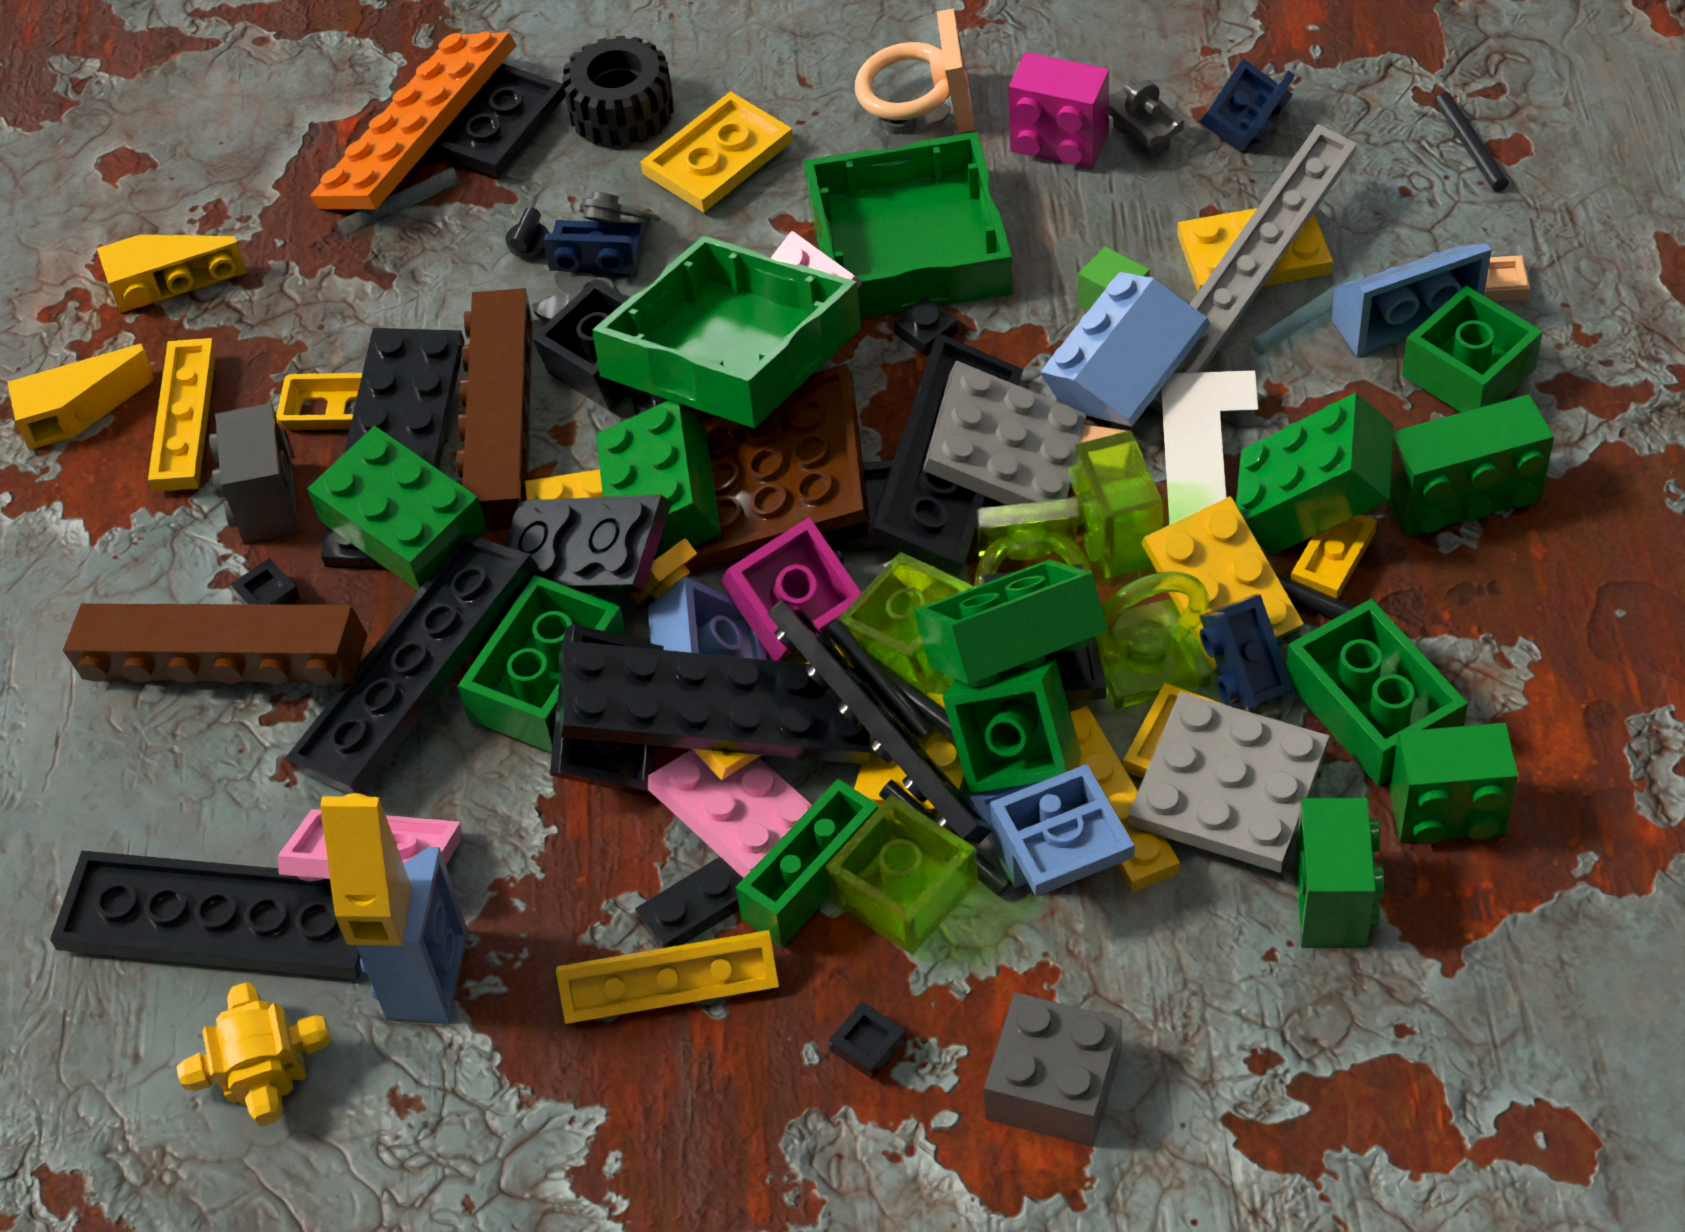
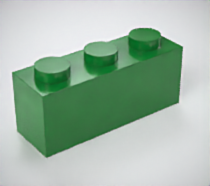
[736,779,882,948]

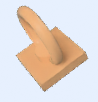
[855,8,975,133]

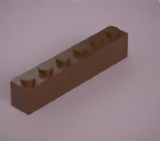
[456,288,533,531]
[63,603,368,685]

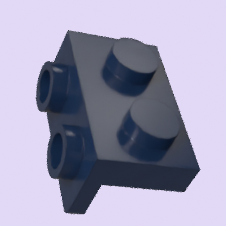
[1199,58,1295,153]
[543,220,645,274]
[1199,594,1294,712]

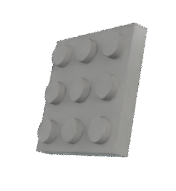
[922,361,1086,524]
[1128,692,1329,873]

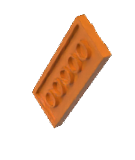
[310,31,517,209]

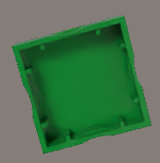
[804,132,1013,320]
[592,235,861,429]

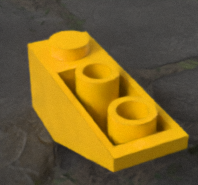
[97,235,247,314]
[7,343,155,450]
[320,793,412,946]

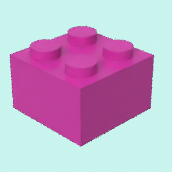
[1008,52,1109,169]
[720,517,866,661]

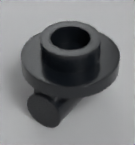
[505,207,549,258]

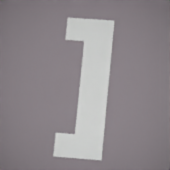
[1161,371,1258,618]

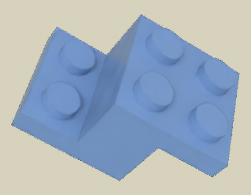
[970,764,1135,897]

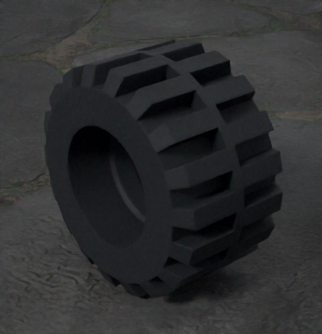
[562,36,674,147]

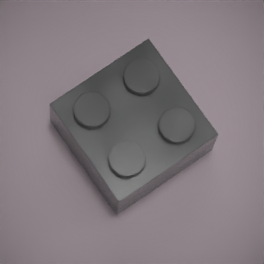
[209,403,300,545]
[984,992,1122,1147]

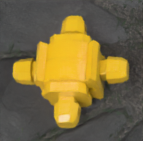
[177,982,332,1126]

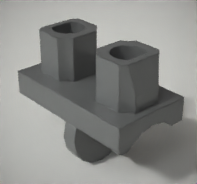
[1109,78,1184,157]

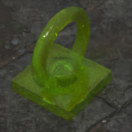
[975,498,1092,587]
[1094,571,1212,710]

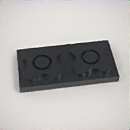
[504,494,672,594]

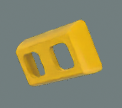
[276,373,362,431]

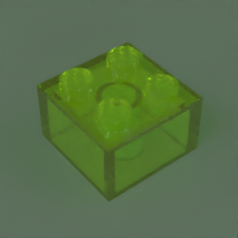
[1069,430,1163,578]
[838,552,974,695]
[825,794,978,955]

